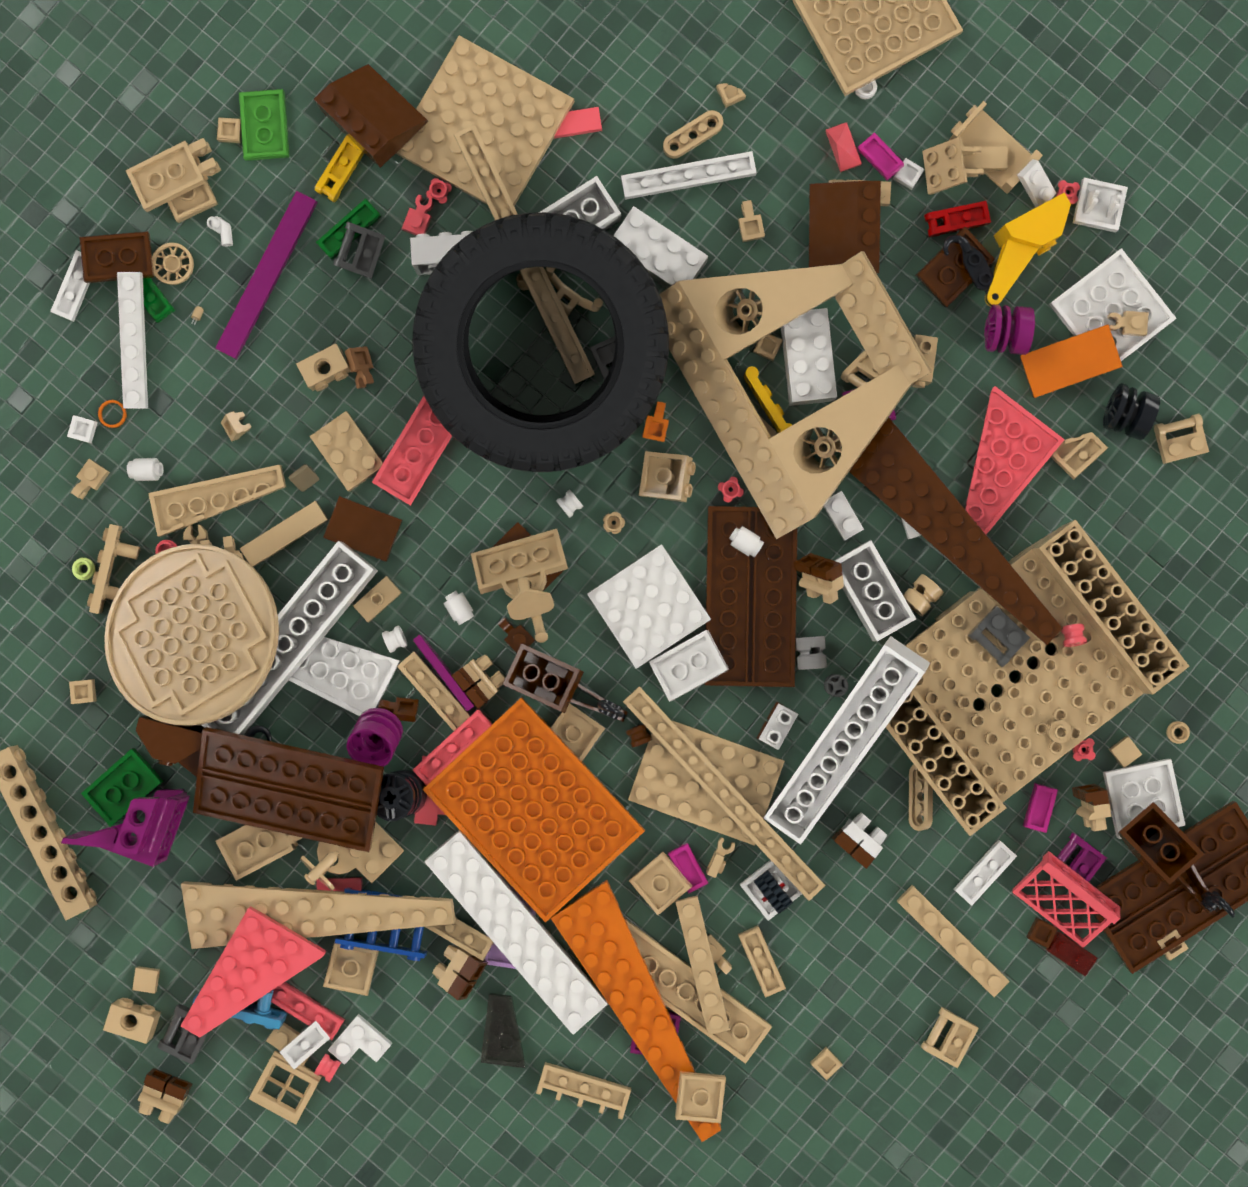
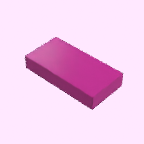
[858,132,904,181]
[1023,783,1058,833]
[668,843,708,894]

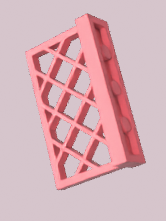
[1012,851,1120,948]

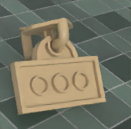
[471,529,568,643]
[300,822,404,891]

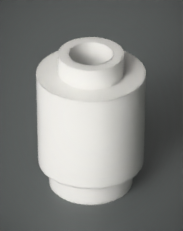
[127,458,164,481]
[729,526,764,557]
[443,591,474,625]

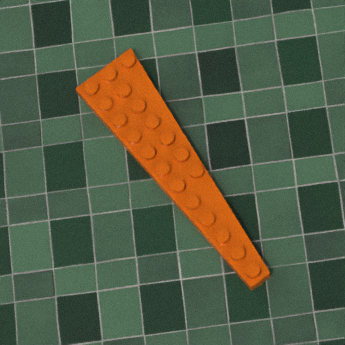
[551,880,721,1142]

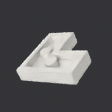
[328,1014,392,1065]

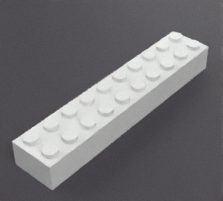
[202,541,378,735]
[764,636,930,845]
[424,830,607,1035]

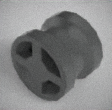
[824,674,848,697]

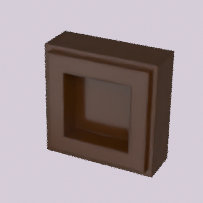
[1026,917,1058,948]

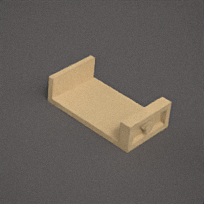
[949,101,1043,194]

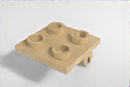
[923,137,984,195]

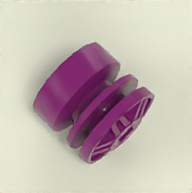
[984,304,1035,355]
[346,708,403,767]

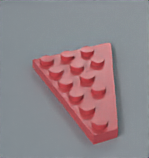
[965,386,1065,535]
[181,906,327,1038]

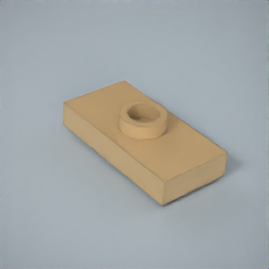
[353,576,402,623]

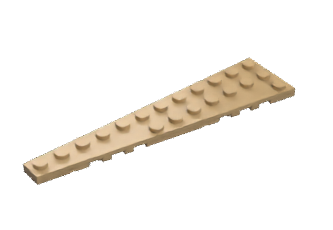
[181,881,456,949]

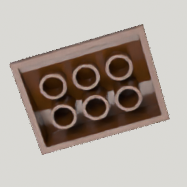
[314,64,428,168]
[809,181,881,274]

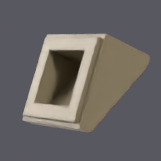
[288,464,319,492]

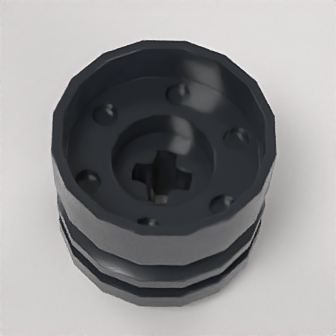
[1103,383,1160,440]
[377,770,427,821]

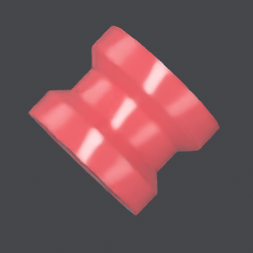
[1061,624,1087,647]
[314,1054,341,1083]

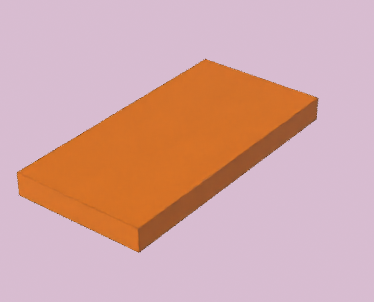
[1020,324,1123,398]

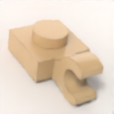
[738,200,765,242]
[71,459,110,500]
[706,837,735,878]
[707,934,732,974]

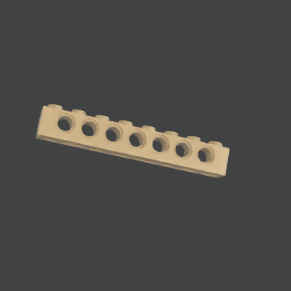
[0,745,97,920]

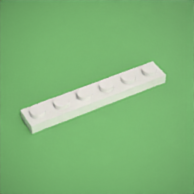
[621,151,756,200]
[117,272,148,408]

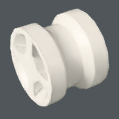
[556,489,584,518]
[382,626,408,653]

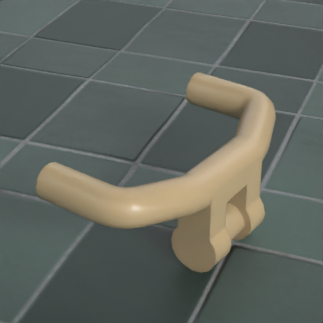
[545,267,603,317]

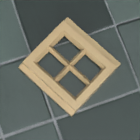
[249,1050,322,1124]

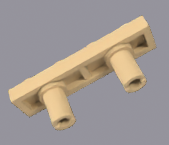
[87,524,140,614]

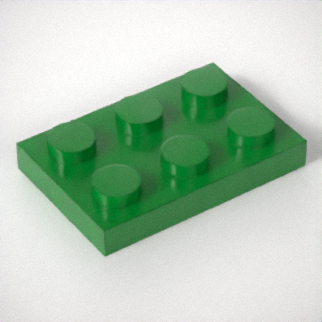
[81,748,164,827]

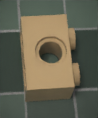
[296,343,351,391]
[103,998,161,1044]

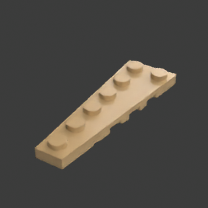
[148,465,286,537]

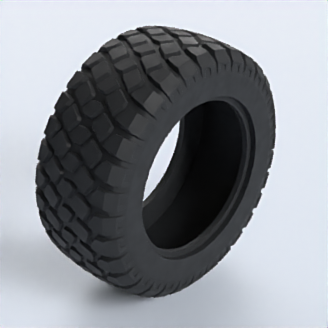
[412,212,669,472]

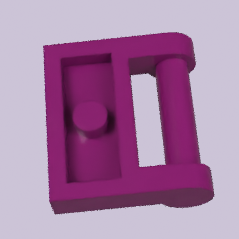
[1057,832,1107,882]

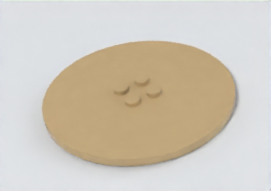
[104,544,279,726]

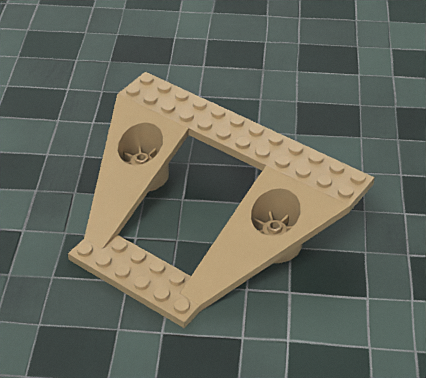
[660,251,932,539]

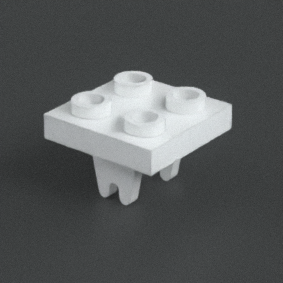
[1072,178,1128,233]

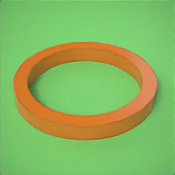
[98,400,127,428]

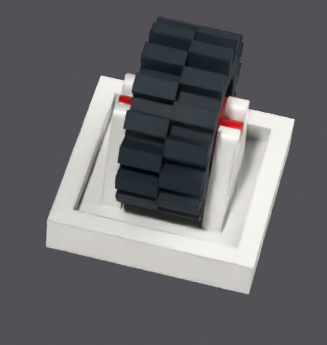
[740,860,802,921]

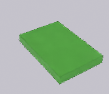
[239,89,289,161]

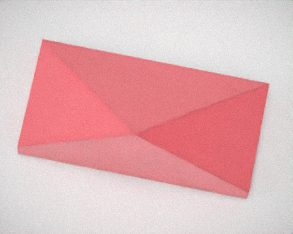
[826,122,862,172]

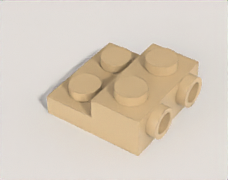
[639,451,696,502]

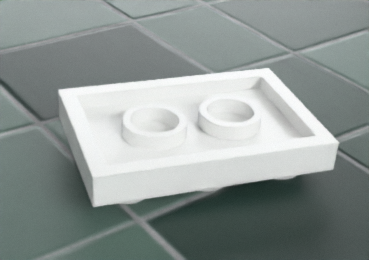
[649,630,729,702]

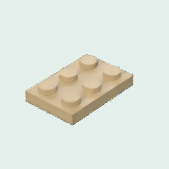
[310,411,383,492]

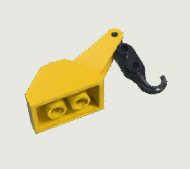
[943,192,1071,307]

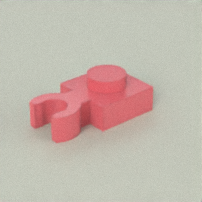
[402,195,433,235]

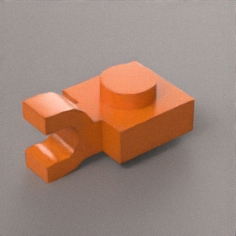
[643,401,669,442]

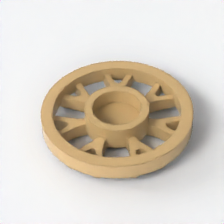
[152,243,194,285]

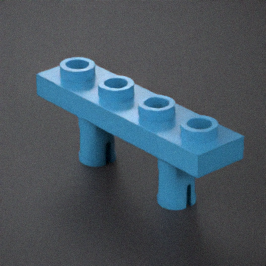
[192,989,287,1029]

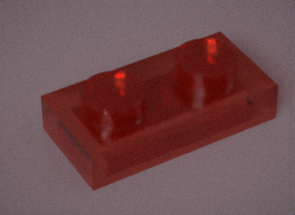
[1046,931,1098,977]

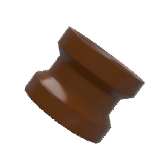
[625,724,652,748]

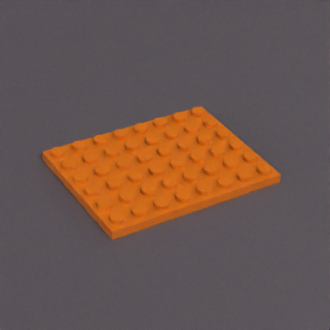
[422,697,645,923]

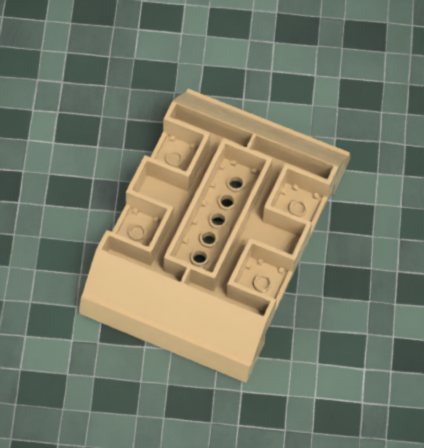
[886,520,1189,836]

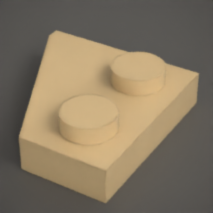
[1051,432,1108,480]

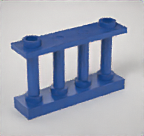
[335,887,427,961]

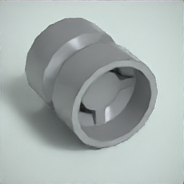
[796,636,827,670]

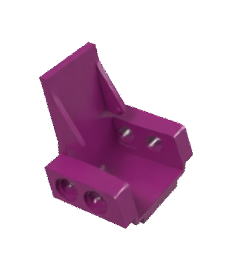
[61,789,190,867]

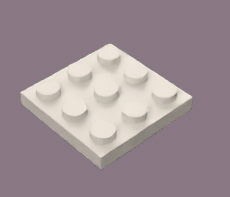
[1103,758,1185,839]

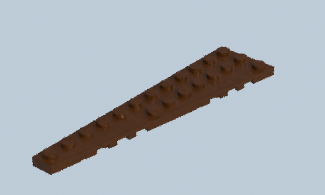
[849,417,1063,645]

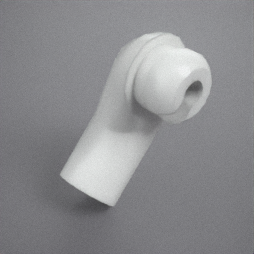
[207,216,233,247]

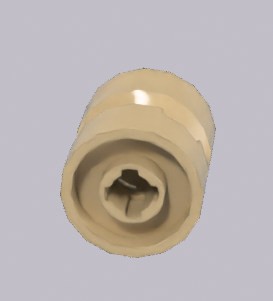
[903,574,944,617]

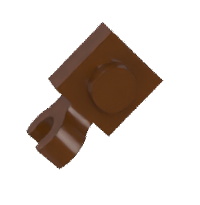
[498,617,535,653]
[378,697,419,722]

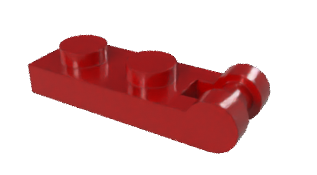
[924,201,991,237]

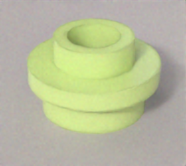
[72,558,95,580]

